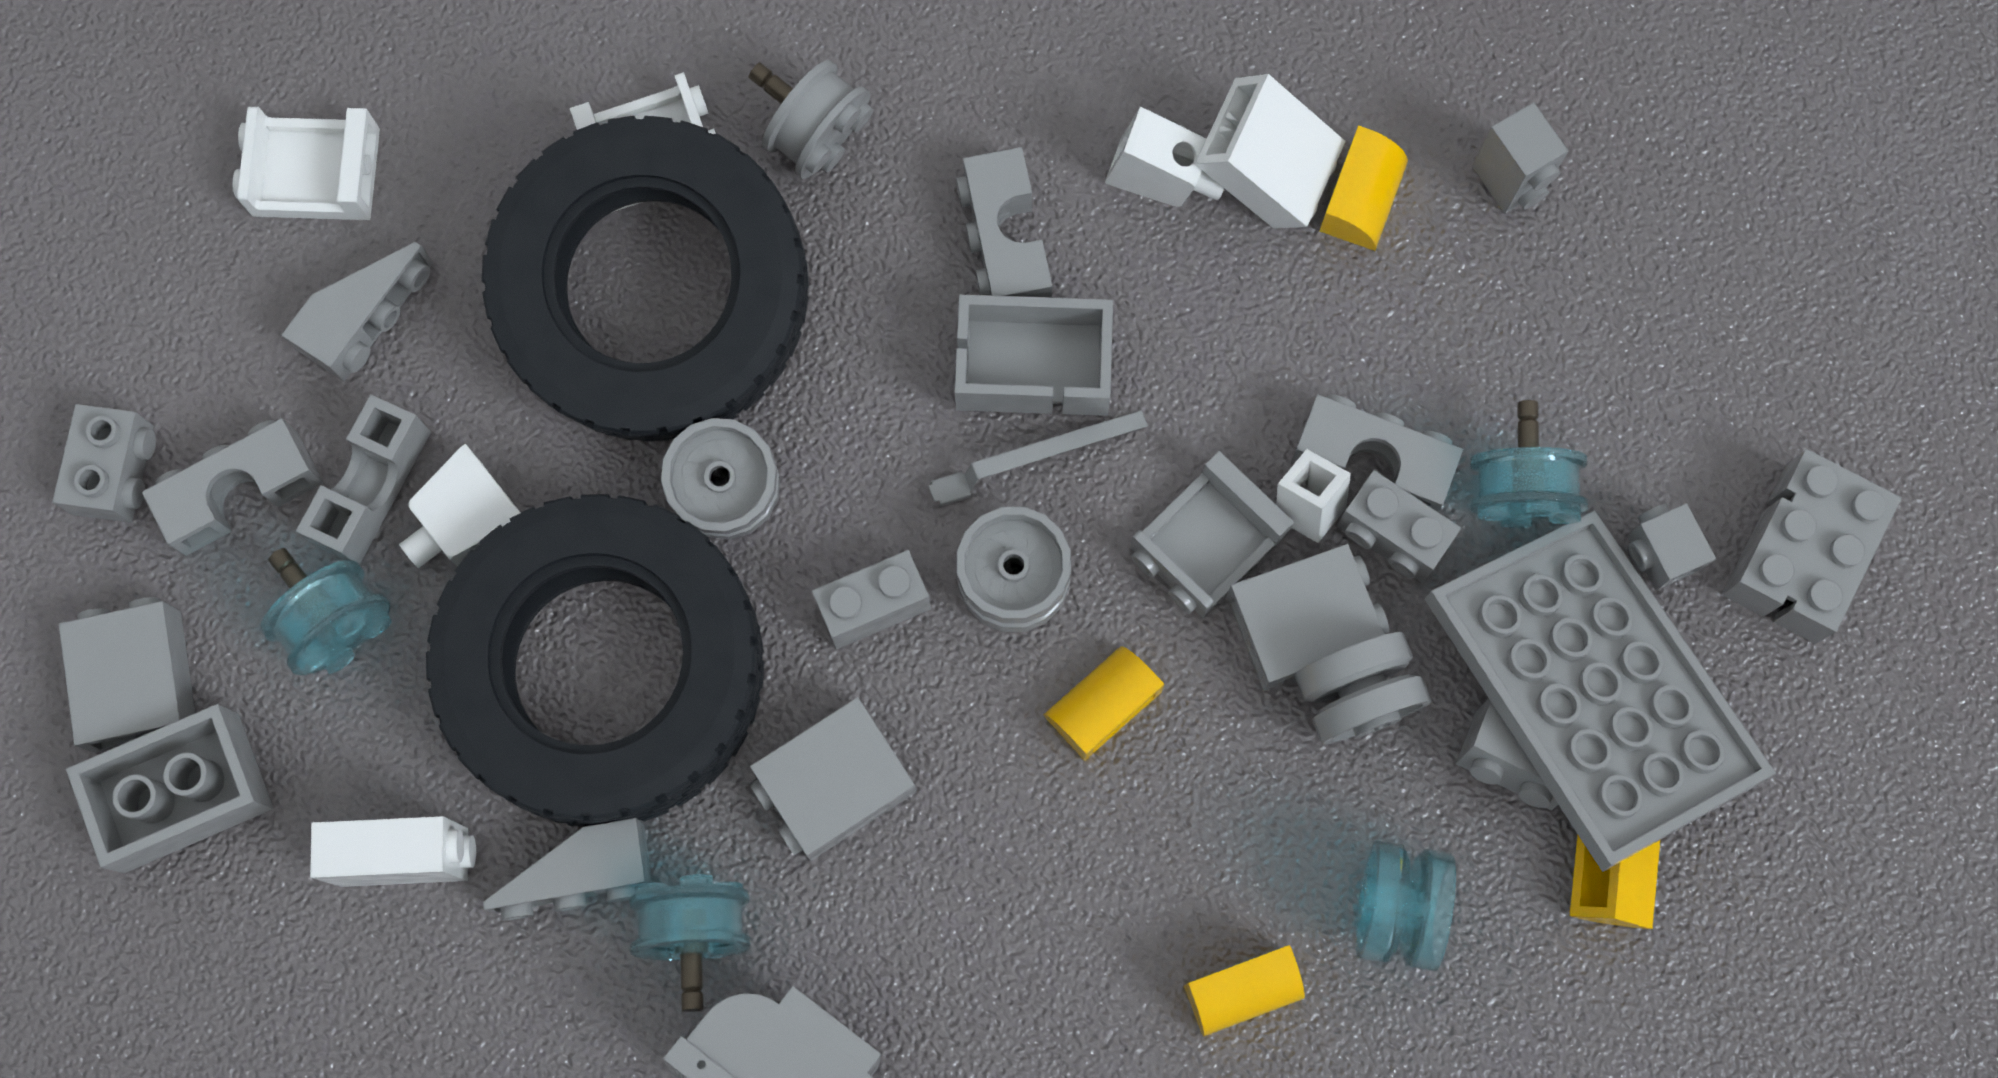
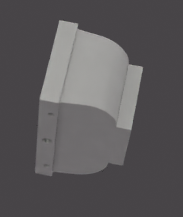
[663,986,881,1078]

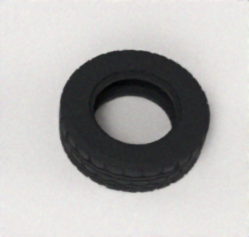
[481,115,809,442]
[426,494,764,827]

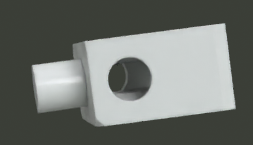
[1105,107,1224,207]
[399,444,521,569]

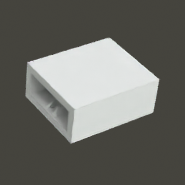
[1195,74,1346,229]
[310,816,476,887]

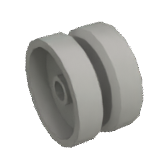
[661,418,780,540]
[957,507,1071,632]
[1294,632,1432,745]

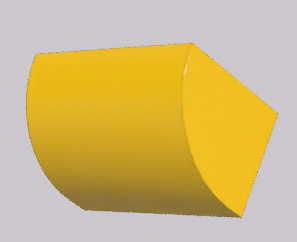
[1319,125,1408,251]
[1043,646,1165,761]
[1569,834,1660,929]
[1184,945,1305,1037]

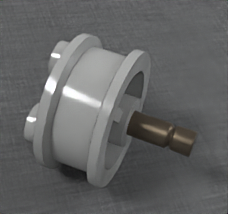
[748,60,874,179]

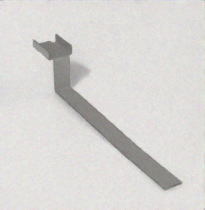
[928,410,1148,507]

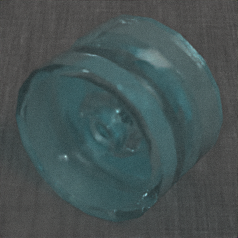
[1356,840,1456,972]

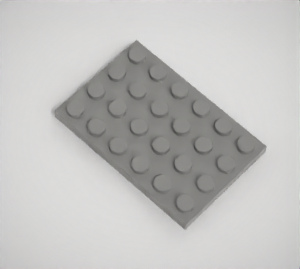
[1424,511,1776,872]

